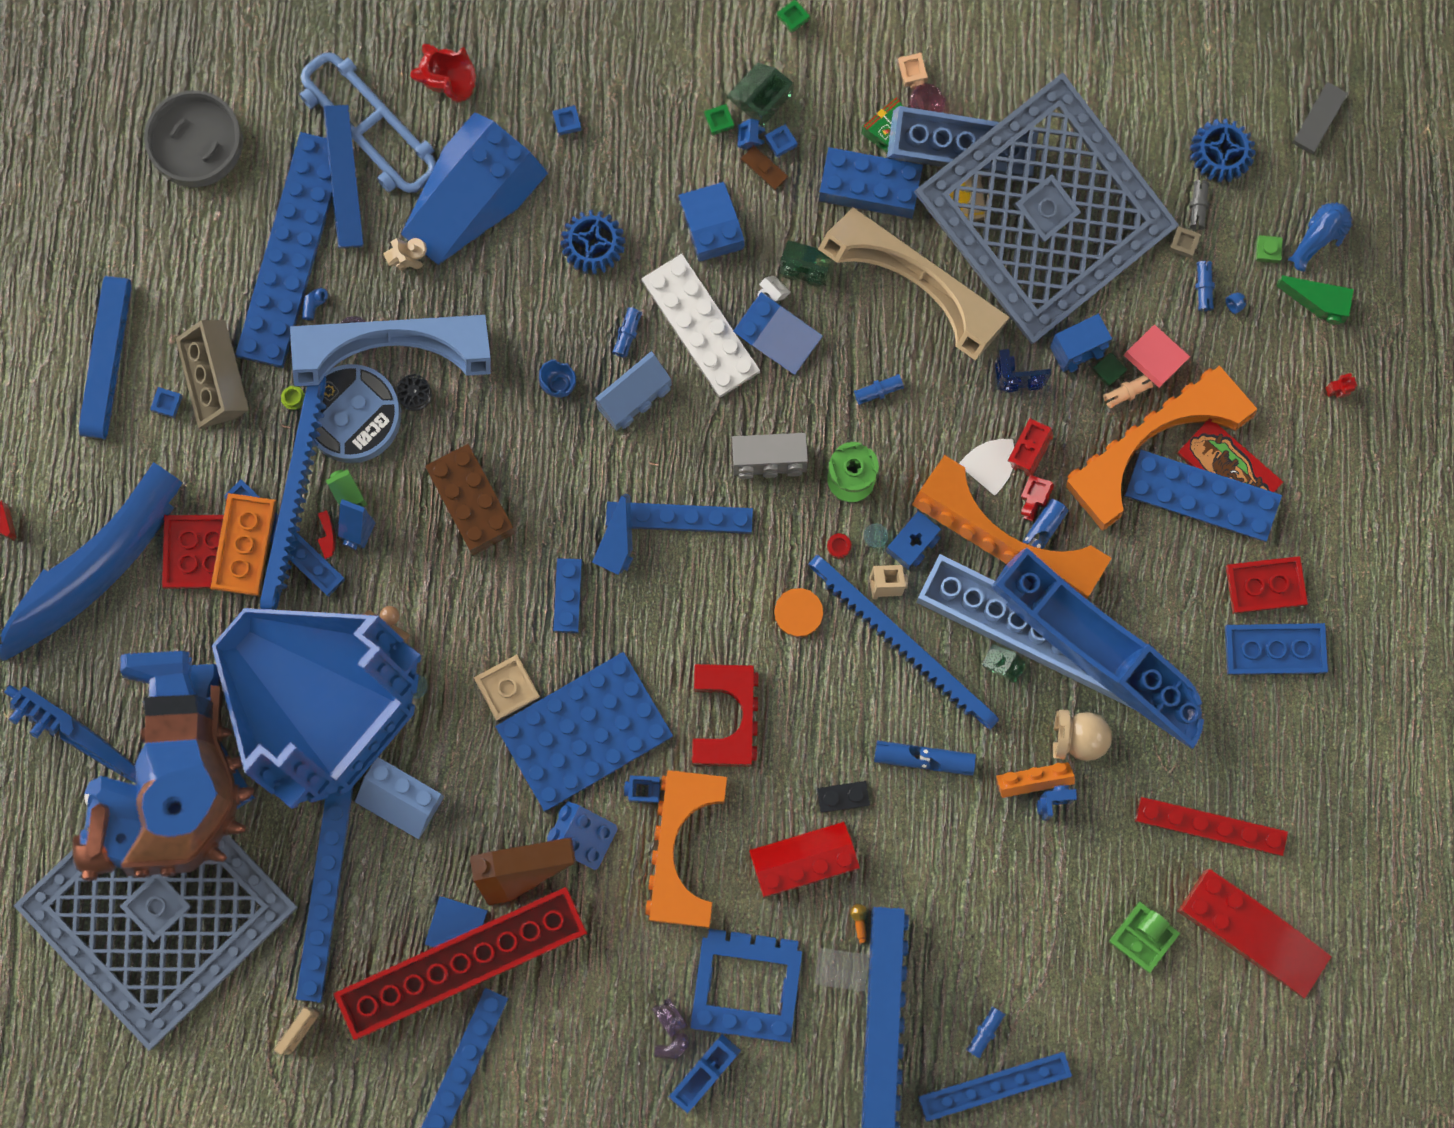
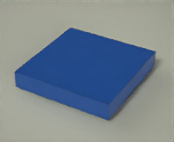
[425,896,488,947]

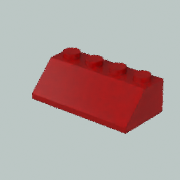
[749,822,860,898]

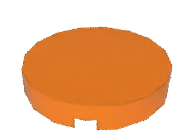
[774,588,823,637]

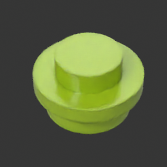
[281,386,305,410]

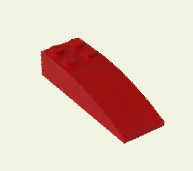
[1177,869,1332,999]

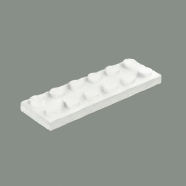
[641,254,760,398]

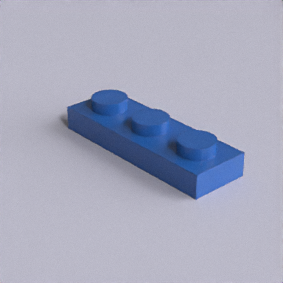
[553,558,582,633]

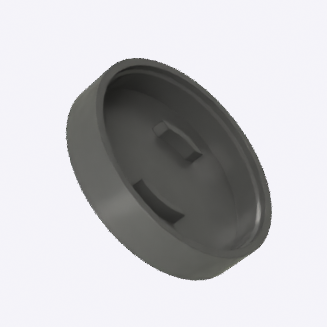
[144,90,243,187]

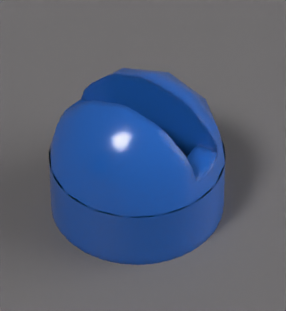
[1225,292,1247,314]

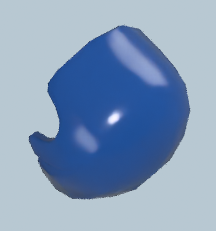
[539,359,576,398]

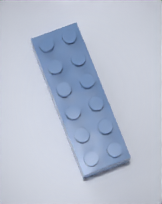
[887,106,1038,178]

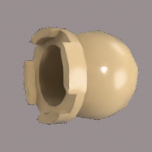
[1053,710,1112,761]

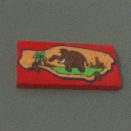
[1177,418,1283,492]

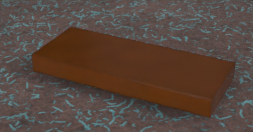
[741,145,788,191]

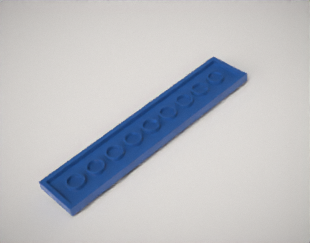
[235,132,333,368]

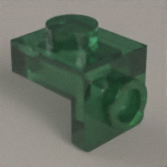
[982,644,1025,683]

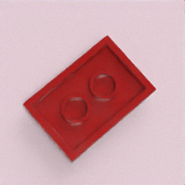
[1226,556,1308,614]

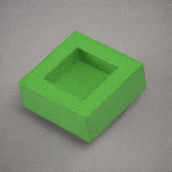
[1255,235,1283,263]

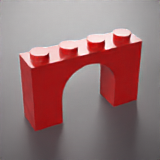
[692,664,759,767]

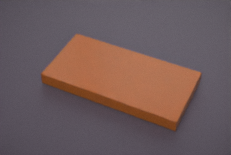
[211,493,278,597]

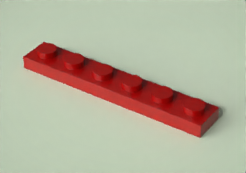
[1135,797,1288,856]

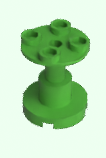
[827,442,879,503]

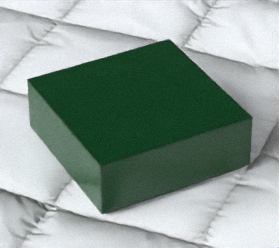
[1092,353,1127,387]

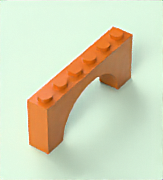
[645,770,727,928]

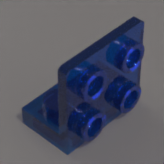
[994,349,1051,393]

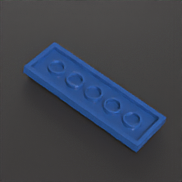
[1125,450,1282,542]

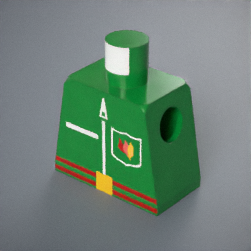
[861,97,903,153]

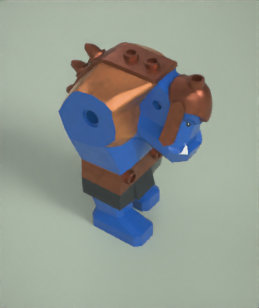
[72,651,254,881]

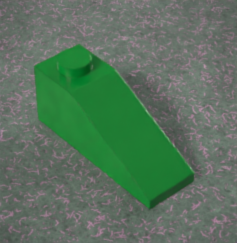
[1276,275,1354,325]

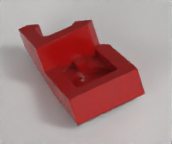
[318,510,336,559]

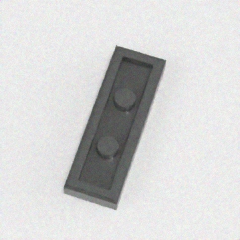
[1292,82,1348,154]

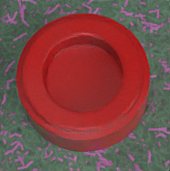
[827,533,852,559]

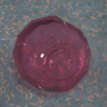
[910,83,946,113]

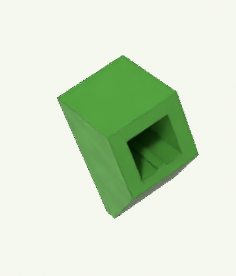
[326,469,367,507]

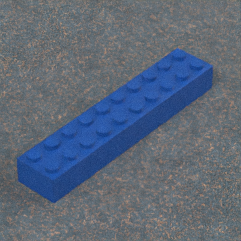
[861,907,909,1128]

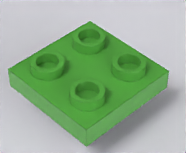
[1108,902,1180,973]

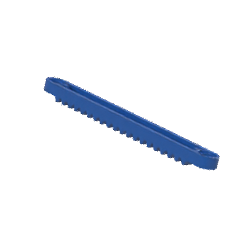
[260,376,326,610]
[808,555,999,730]

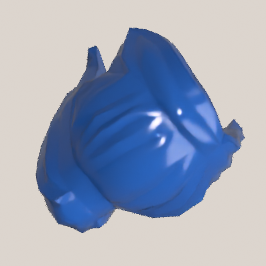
[1288,202,1352,272]

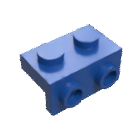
[1037,785,1077,821]

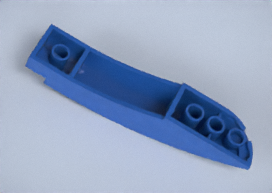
[0,462,183,661]
[991,548,1204,749]

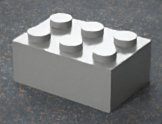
[732,433,808,479]

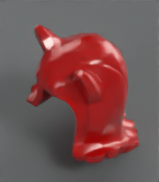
[410,44,476,102]

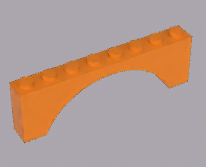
[1066,366,1257,531]
[912,455,1112,599]

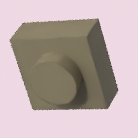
[1169,226,1201,259]

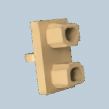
[384,238,427,271]

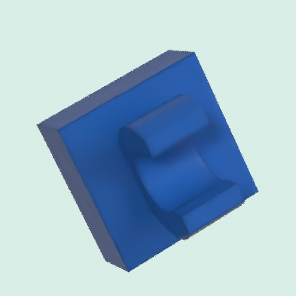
[737,118,765,149]

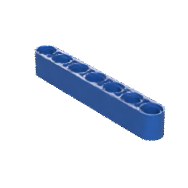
[79,276,131,439]

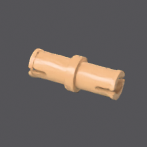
[1103,375,1153,409]

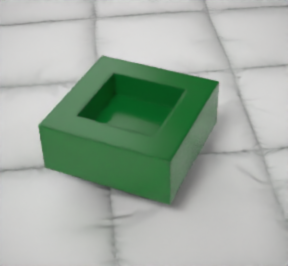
[777,0,810,33]
[704,104,734,136]

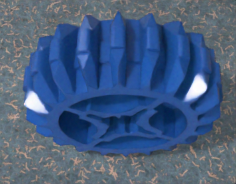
[1190,118,1255,183]
[560,210,625,275]

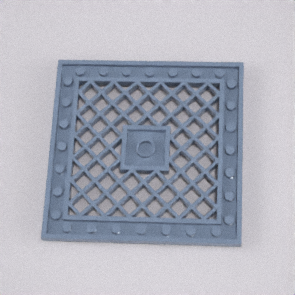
[913,72,1179,344]
[14,834,298,1051]

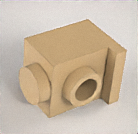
[869,565,908,599]

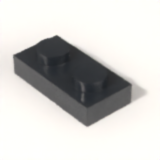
[817,781,870,813]

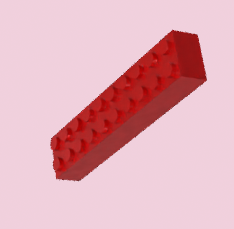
[333,887,588,1040]

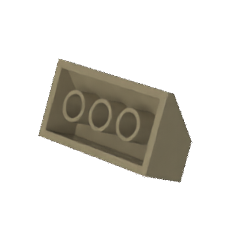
[175,320,249,428]

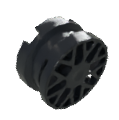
[396,374,432,412]

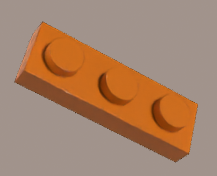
[996,762,1075,798]

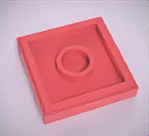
[1123,324,1190,388]

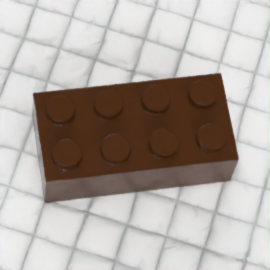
[425,444,515,556]

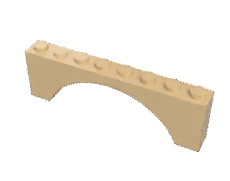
[818,207,1009,361]

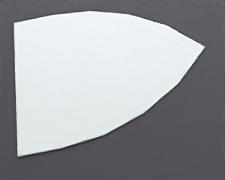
[959,439,1014,496]

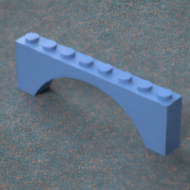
[290,315,491,386]

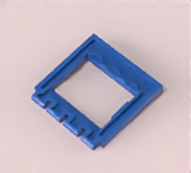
[690,928,802,1042]

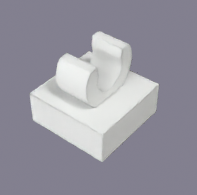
[758,275,790,301]

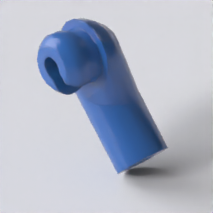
[302,288,328,321]

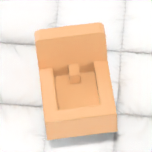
[898,53,928,89]

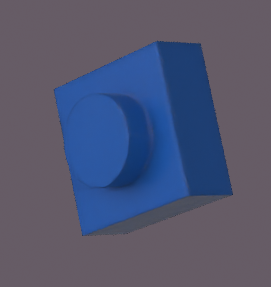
[552,105,582,136]
[765,124,797,158]
[150,387,183,419]

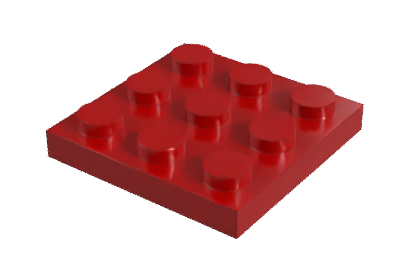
[162,515,224,589]

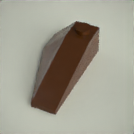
[469,838,576,906]

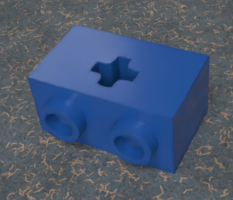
[886,510,941,570]

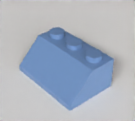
[595,351,672,431]
[355,757,444,839]

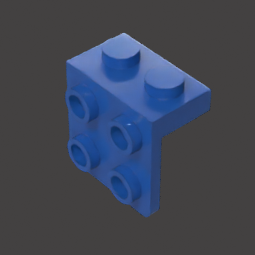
[547,801,618,870]

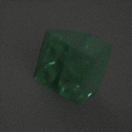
[727,62,794,127]
[780,240,833,287]

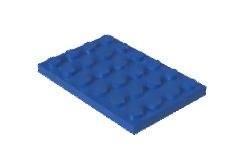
[495,651,673,812]

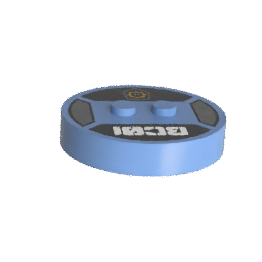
[302,364,401,463]

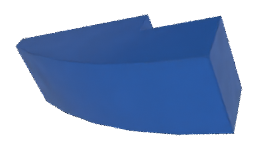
[669,1034,741,1114]

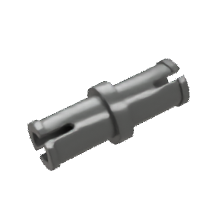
[1189,180,1209,230]

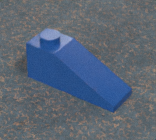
[592,494,633,575]
[338,499,375,550]

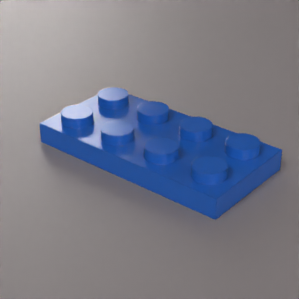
[1225,623,1328,675]

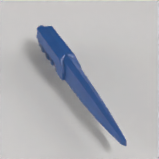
[4,685,136,783]

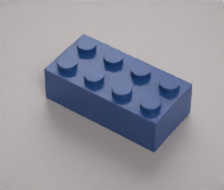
[819,147,923,219]

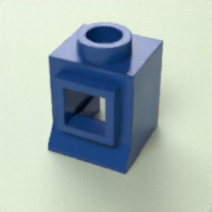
[624,775,661,804]

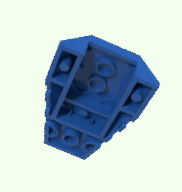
[401,112,548,265]

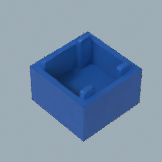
[1050,313,1112,373]

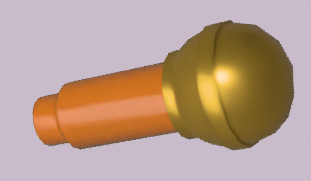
[850,904,867,943]

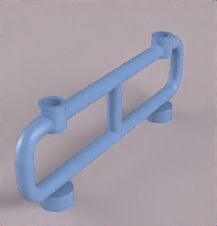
[299,53,437,193]

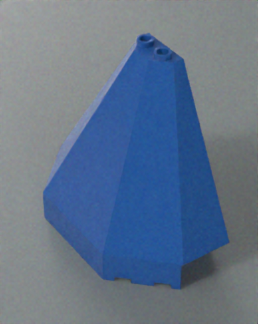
[212,608,421,808]

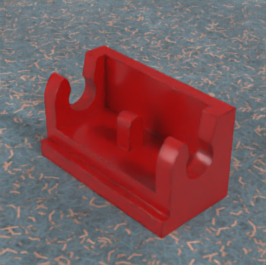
[1008,418,1053,477]

